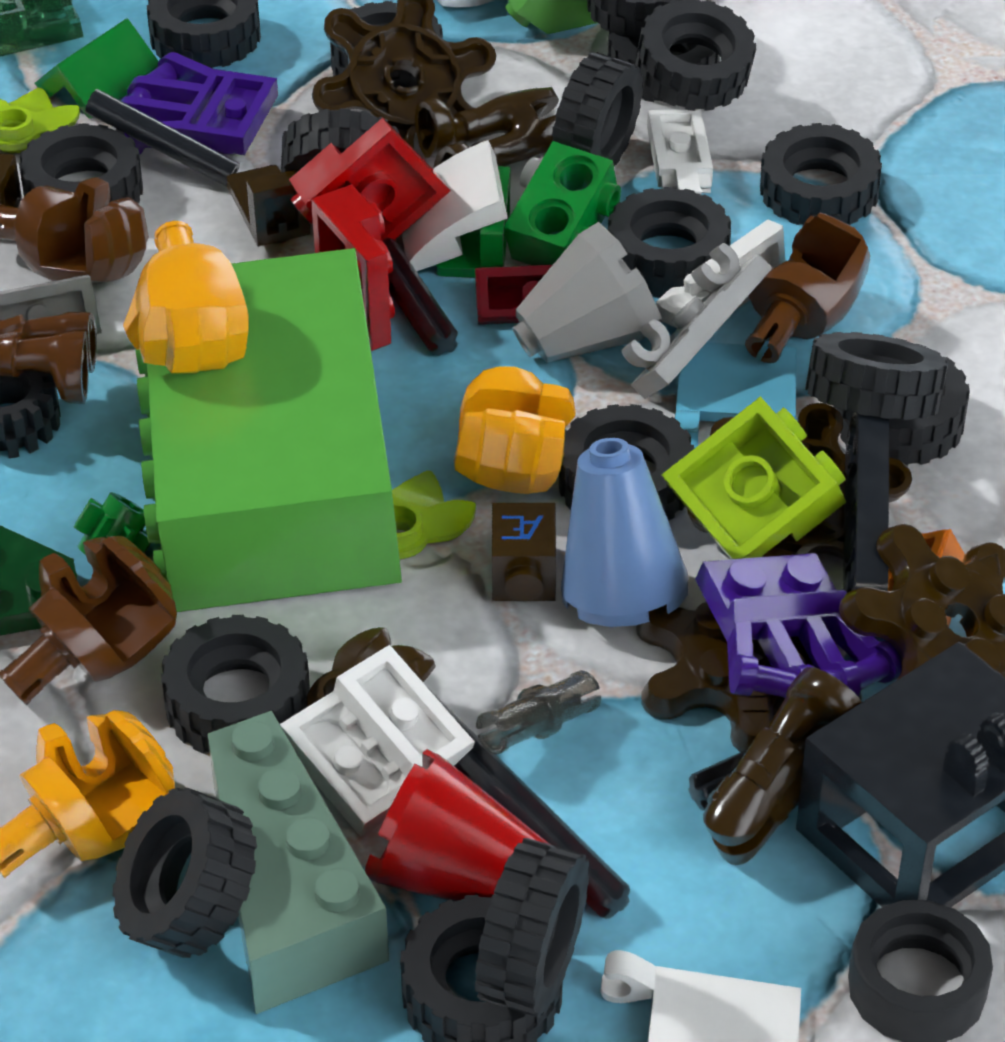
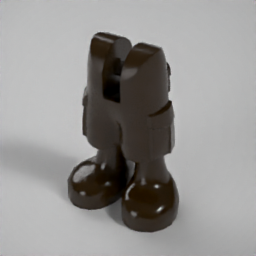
[703,667,862,865]

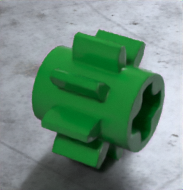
[73,492,151,555]

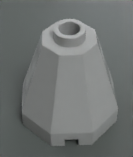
[512,222,662,363]

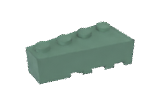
[208,710,389,1014]

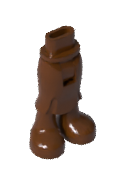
[0,312,97,404]

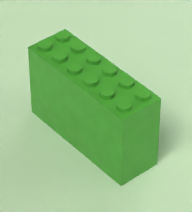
[135,248,402,612]

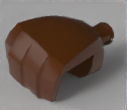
[0,177,149,284]
[745,213,871,364]
[0,536,177,705]

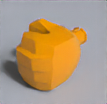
[123,221,249,374]
[454,366,576,494]
[0,710,175,878]

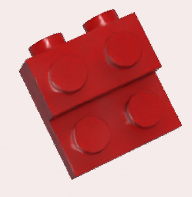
[289,118,451,241]
[311,184,395,351]

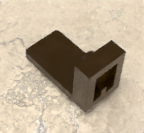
[226,165,310,247]

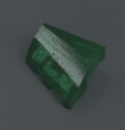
[0,0,84,56]

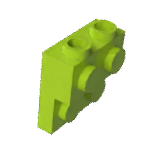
[662,396,846,559]

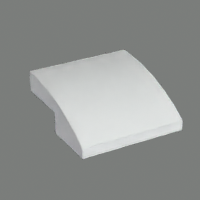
[402,140,507,271]
[280,645,475,837]

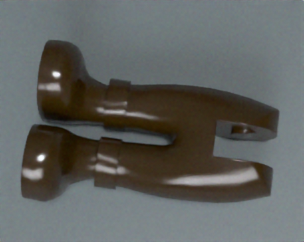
[415,87,559,168]

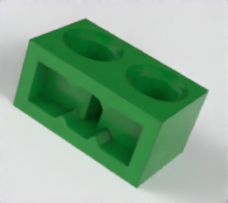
[504,141,621,266]

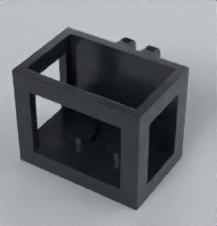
[796,641,1005,907]

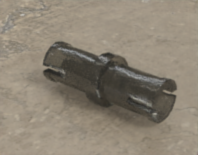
[476,670,602,754]

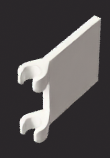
[600,950,801,1042]

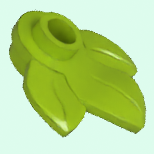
[0,88,80,154]
[392,470,476,559]

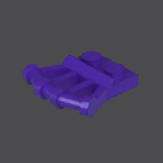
[120,52,278,155]
[695,553,902,698]

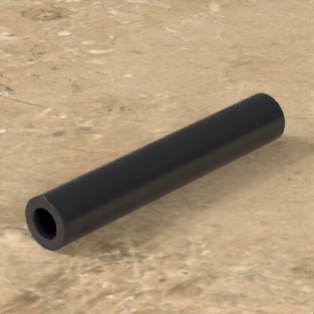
[85,89,240,187]

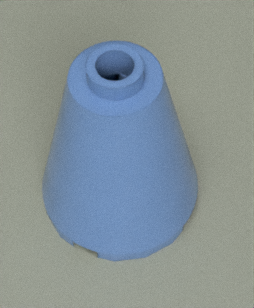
[561,438,688,627]

